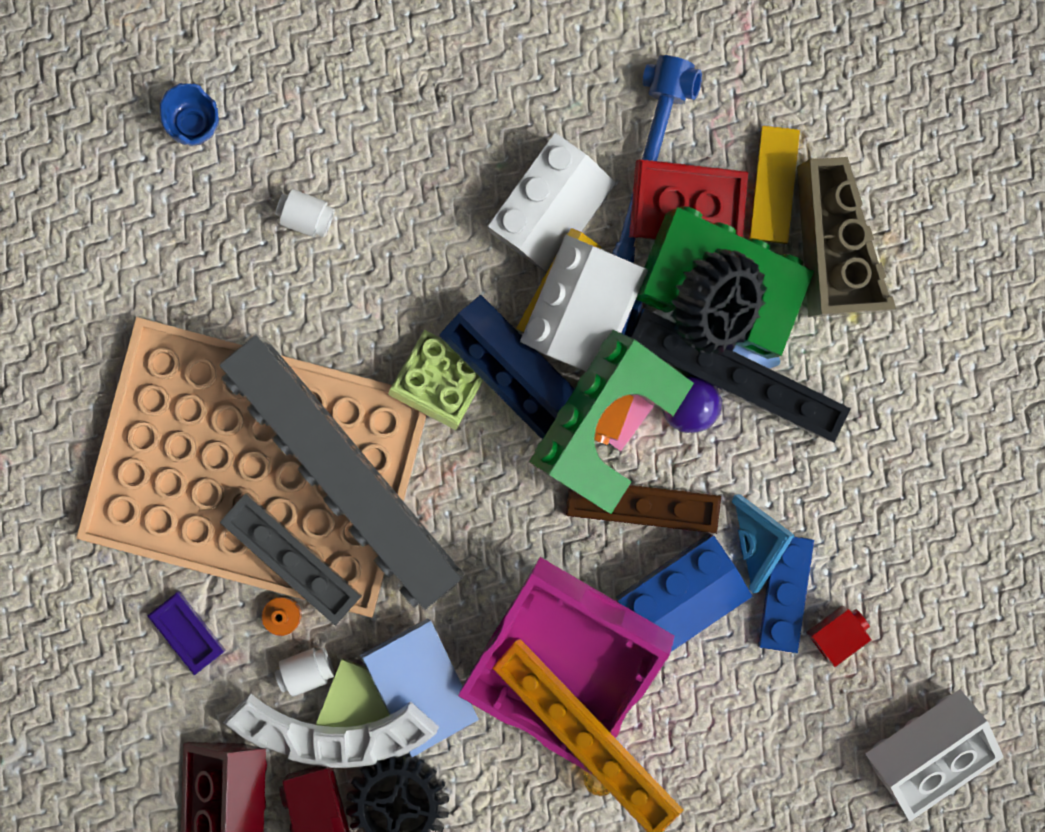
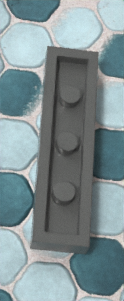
[220,493,363,626]

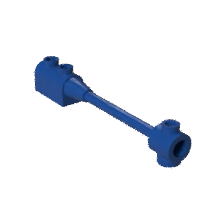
[611,55,702,337]

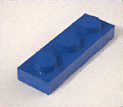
[758,537,814,653]

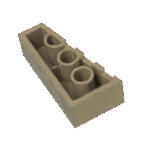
[797,157,896,318]

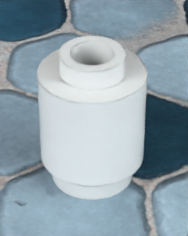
[275,189,335,237]
[275,648,335,697]

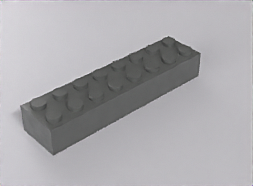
[219,335,464,610]

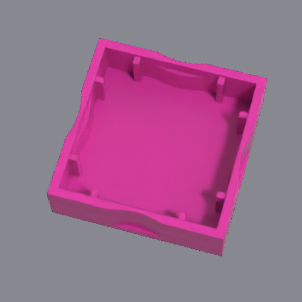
[458,557,674,774]

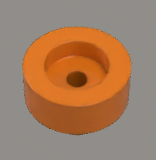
[262,596,302,636]

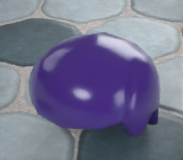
[662,376,722,433]

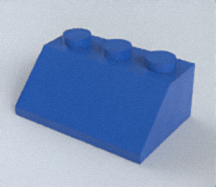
[616,533,753,652]

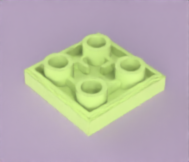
[388,330,484,430]
[316,658,389,727]

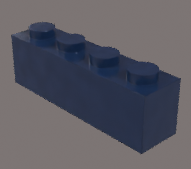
[439,295,574,439]

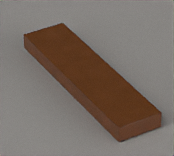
[565,485,721,534]

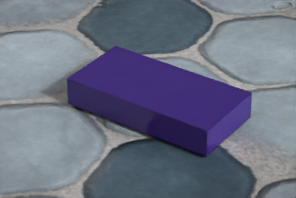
[147,591,226,675]

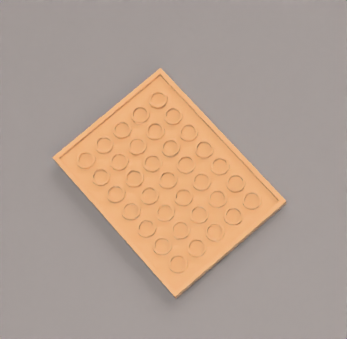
[76,317,427,618]

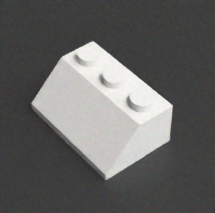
[488,132,616,273]
[520,235,648,371]
[865,689,1003,822]

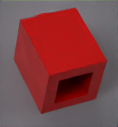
[806,606,872,667]

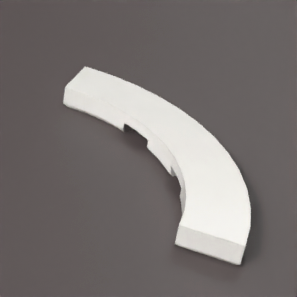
[223,694,439,768]

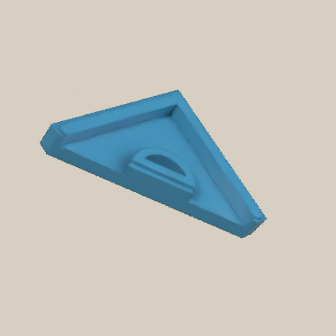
[732,494,795,593]

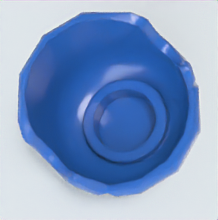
[160,83,219,146]

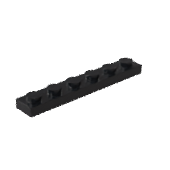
[630,309,851,443]

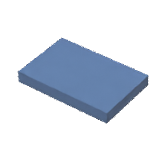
[360,618,479,757]

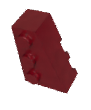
[279,766,351,832]

